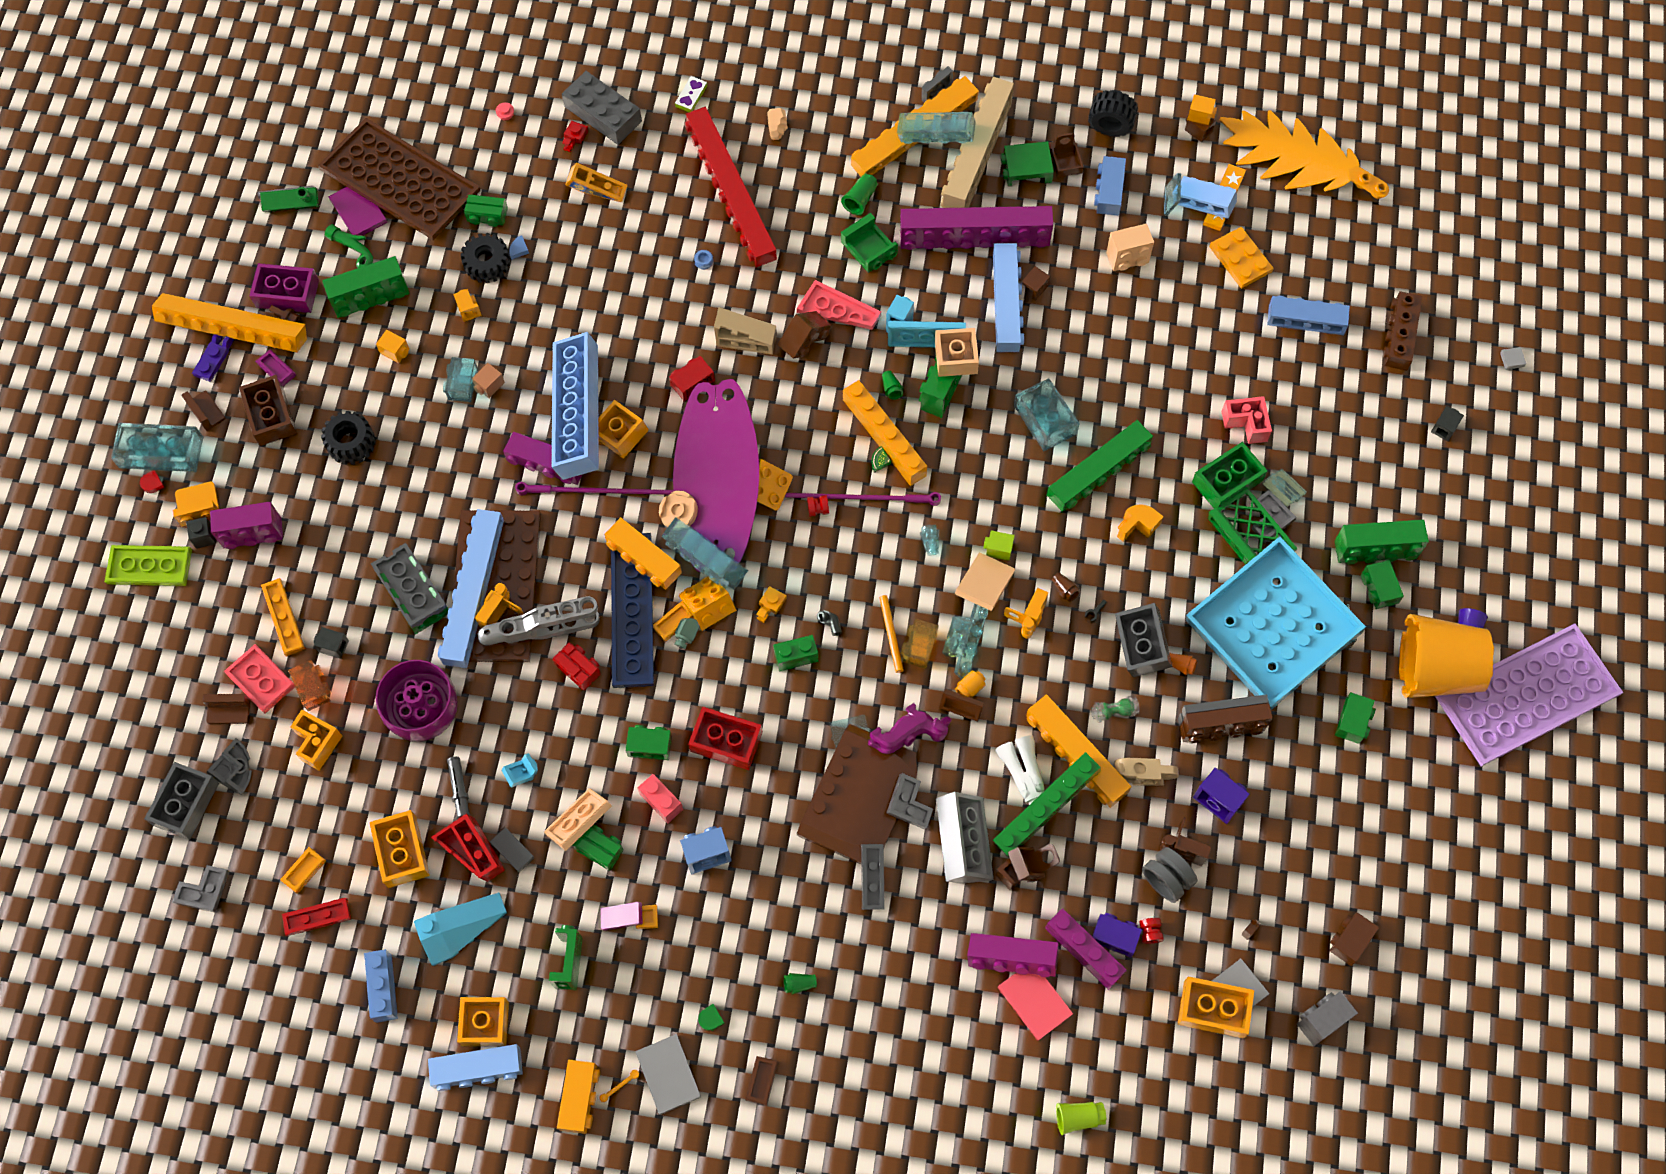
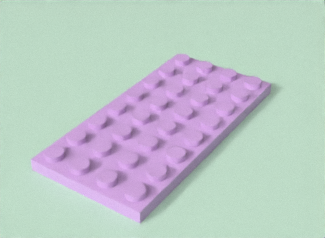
[1435,624,1623,766]

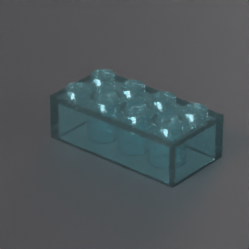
[111,423,203,472]
[661,517,749,590]

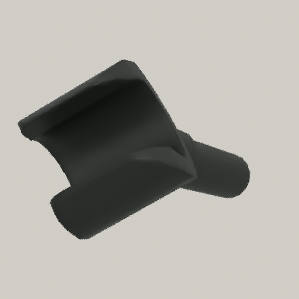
[1085,600,1107,623]

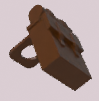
[1048,133,1083,178]
[1159,818,1211,867]
[1008,844,1060,883]

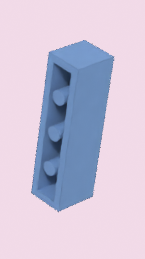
[1267,296,1349,335]

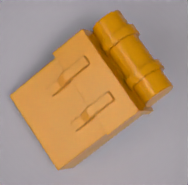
[475,583,524,632]
[1004,588,1049,639]

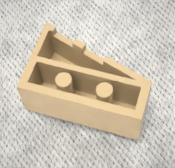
[714,307,777,355]

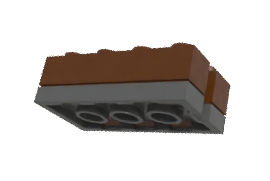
[1178,694,1272,743]

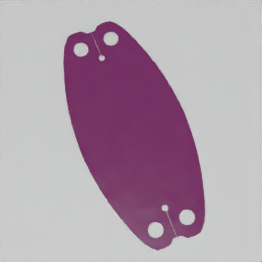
[673,379,759,572]

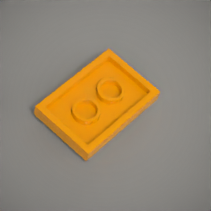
[1209,227,1274,289]

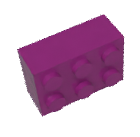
[249,263,319,313]
[210,502,283,549]

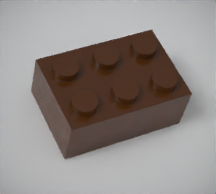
[239,375,298,446]

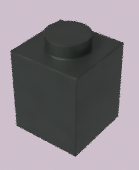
[1431,406,1464,441]
[186,517,216,549]
[314,627,349,659]

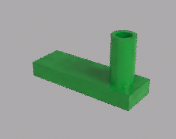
[260,187,319,212]

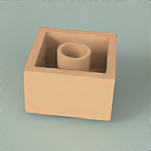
[1106,224,1154,271]
[935,328,979,377]

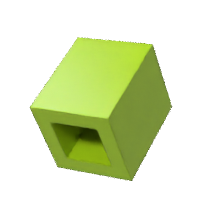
[983,530,1014,561]

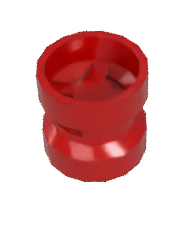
[807,495,829,517]
[1139,918,1164,944]

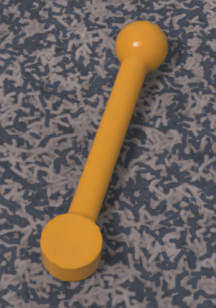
[599,1070,639,1102]

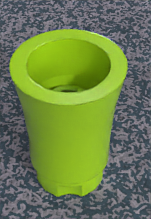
[1056,1102,1107,1135]

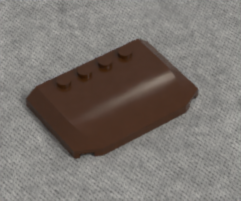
[797,723,917,864]

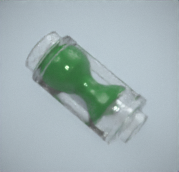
[1091,696,1139,723]

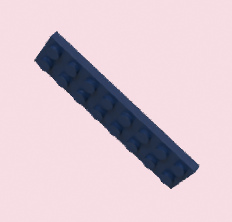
[611,533,654,688]

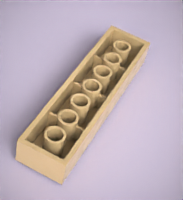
[940,77,1014,208]

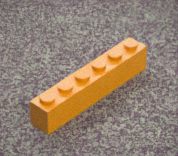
[843,380,927,486]
[1026,694,1132,808]

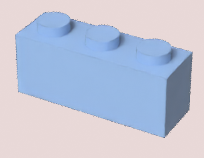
[1175,176,1237,219]

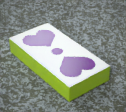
[675,76,707,112]

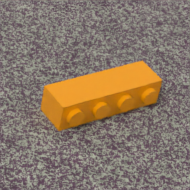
[604,517,682,590]

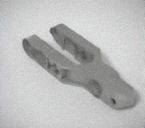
[478,596,600,645]

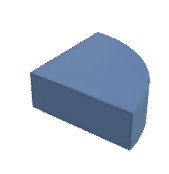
[509,235,529,260]

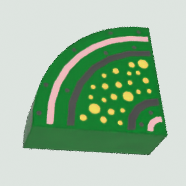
[872,446,891,473]

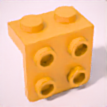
[757,459,793,510]
[173,482,219,527]
[679,575,737,631]

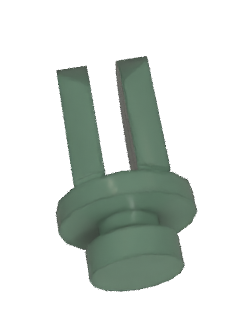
[674,618,699,649]

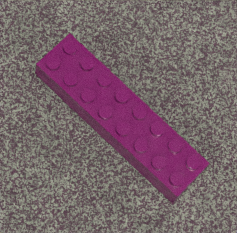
[900,206,1053,250]

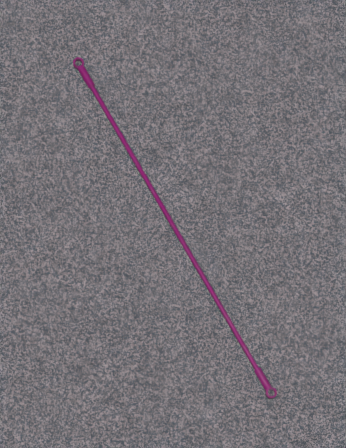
[515,482,941,506]

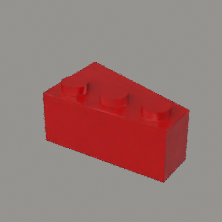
[431,813,505,882]

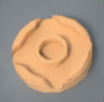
[659,491,698,530]

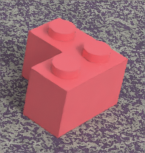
[1221,396,1272,444]

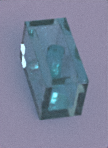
[443,357,478,402]

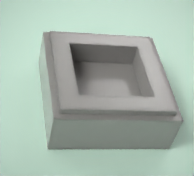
[1500,347,1526,370]

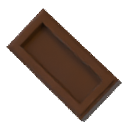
[939,689,984,722]
[745,1056,778,1106]

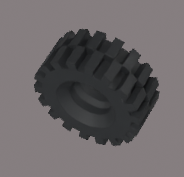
[461,233,511,283]

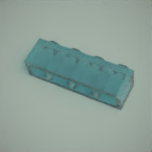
[897,112,976,144]

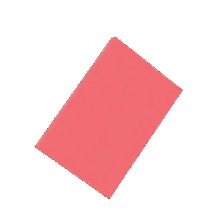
[224,644,296,714]
[997,973,1073,1041]

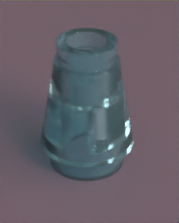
[920,525,939,556]

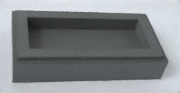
[490,827,534,872]

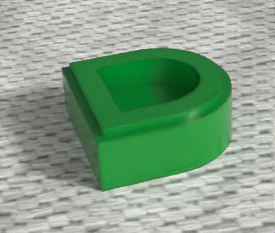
[698,1004,724,1031]

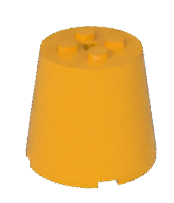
[1399,614,1494,698]

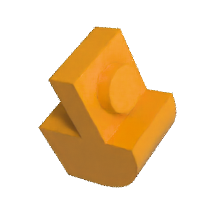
[1117,504,1164,542]

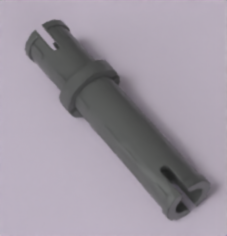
[447,756,470,819]

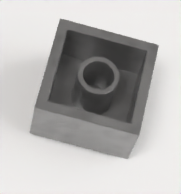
[1297,991,1358,1046]

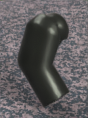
[817,611,842,636]

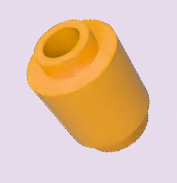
[955,670,986,698]

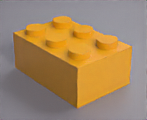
[369,810,430,888]
[1178,977,1254,1038]

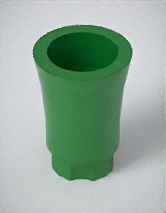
[841,173,878,215]

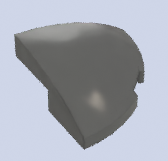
[207,738,252,795]

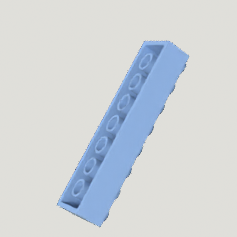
[552,332,599,480]

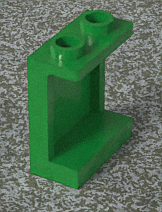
[1000,141,1054,186]
[841,213,898,273]
[549,925,583,990]

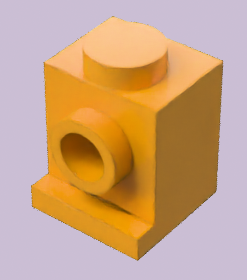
[453,289,482,322]

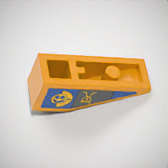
[565,162,627,202]

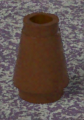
[1051,572,1081,602]

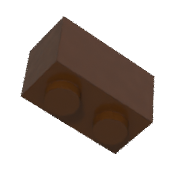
[1329,912,1379,966]

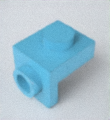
[501,753,538,788]

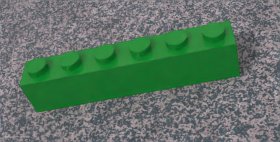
[1047,420,1153,512]
[993,752,1101,858]

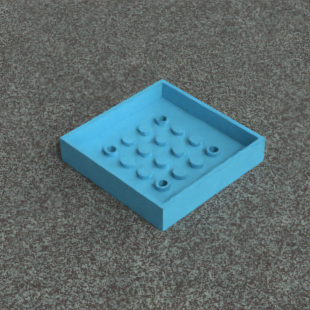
[1186,536,1366,710]

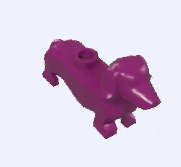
[868,703,952,754]

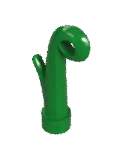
[324,224,373,268]

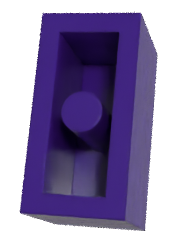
[1092,913,1142,958]

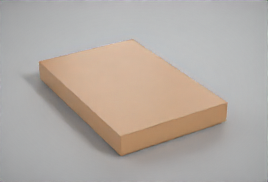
[955,552,1015,611]
[544,788,612,851]

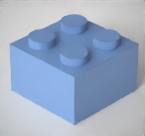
[680,826,731,875]

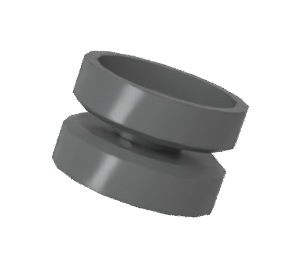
[1142,847,1198,903]

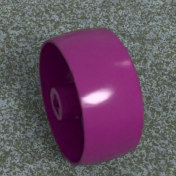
[376,660,458,741]

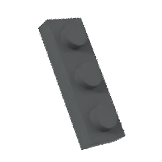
[861,844,884,910]

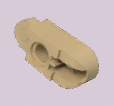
[1114,758,1179,786]

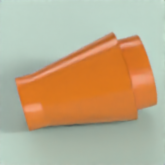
[1169,652,1198,675]

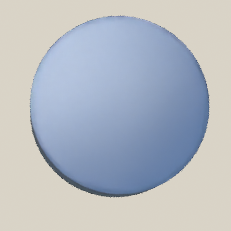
[694,250,713,270]

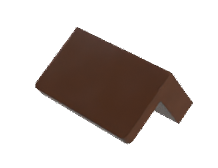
[181,390,226,431]
[203,694,251,724]

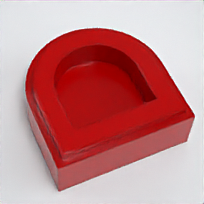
[140,470,165,493]

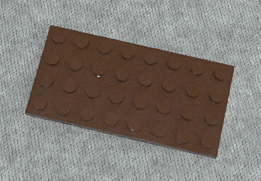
[318,118,480,240]
[452,510,541,662]

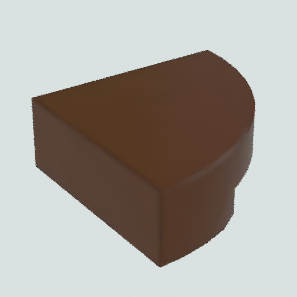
[1242,919,1261,940]

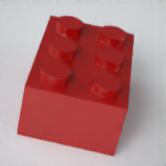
[688,706,763,770]

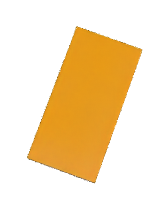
[653,601,694,642]
[280,847,326,894]

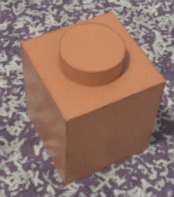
[472,363,505,398]

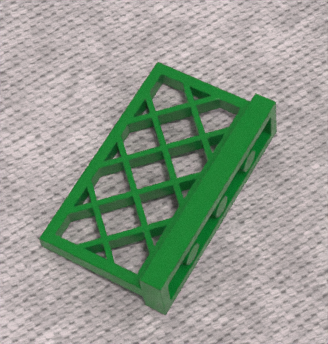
[1208,488,1297,565]

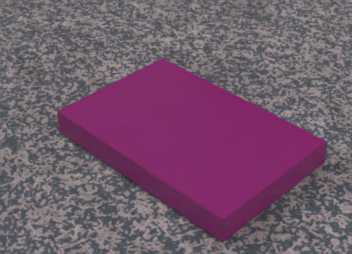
[328,187,388,236]

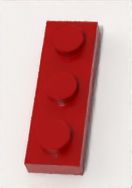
[282,897,351,936]

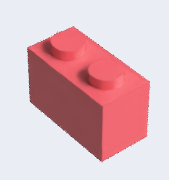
[637,774,683,824]

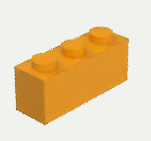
[557,1060,600,1134]

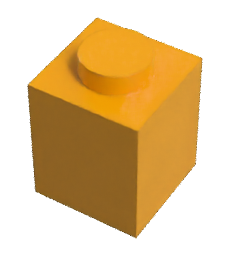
[1187,94,1217,125]
[376,330,410,363]

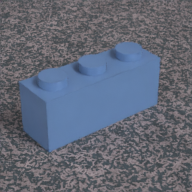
[1094,156,1126,216]
[364,949,398,1023]

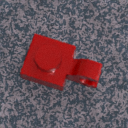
[562,120,589,152]

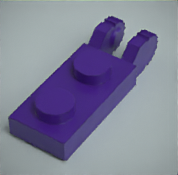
[192,334,234,382]

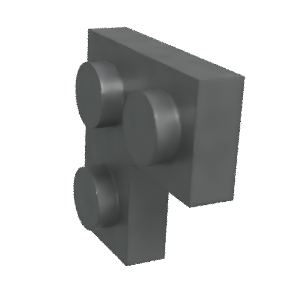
[1252,490,1296,543]
[887,773,933,829]
[172,865,229,913]

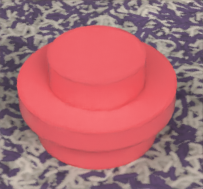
[496,103,514,120]

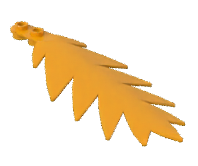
[1219,110,1389,199]

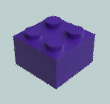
[1193,767,1249,824]

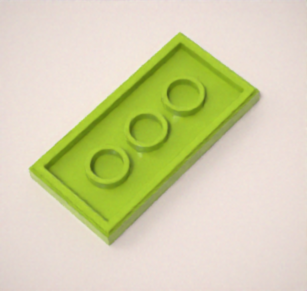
[104,545,192,586]

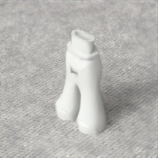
[995,735,1045,805]

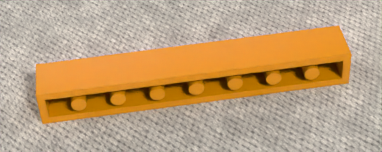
[851,76,979,177]
[152,293,307,353]

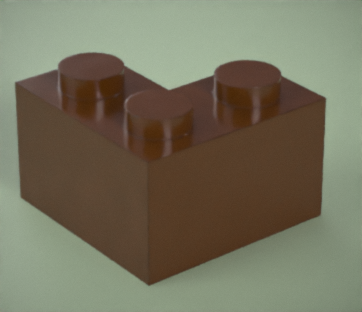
[777,311,832,359]

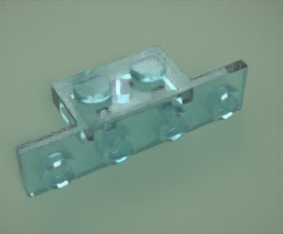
[942,604,988,680]

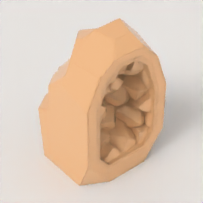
[767,108,788,140]

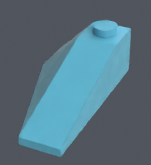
[414,893,507,966]

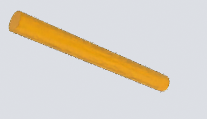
[879,595,904,673]

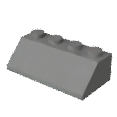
[936,792,994,884]

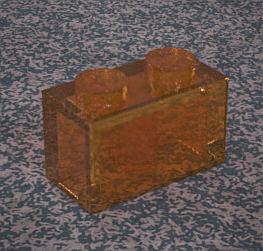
[288,660,331,711]

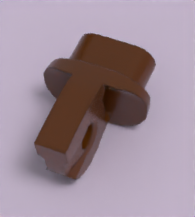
[269,305,300,322]

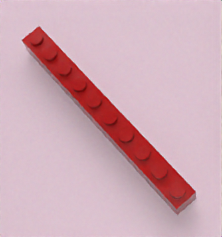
[684,106,777,268]

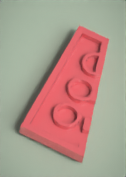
[796,280,881,330]

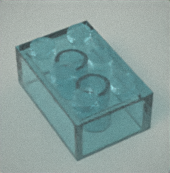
[1014,378,1080,451]

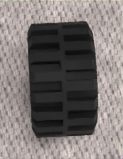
[1088,90,1138,137]
[321,411,376,465]

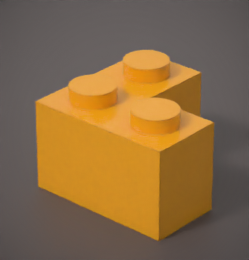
[290,710,342,771]

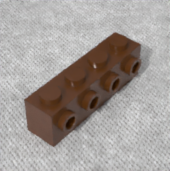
[1382,291,1422,371]

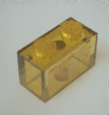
[901,618,939,669]

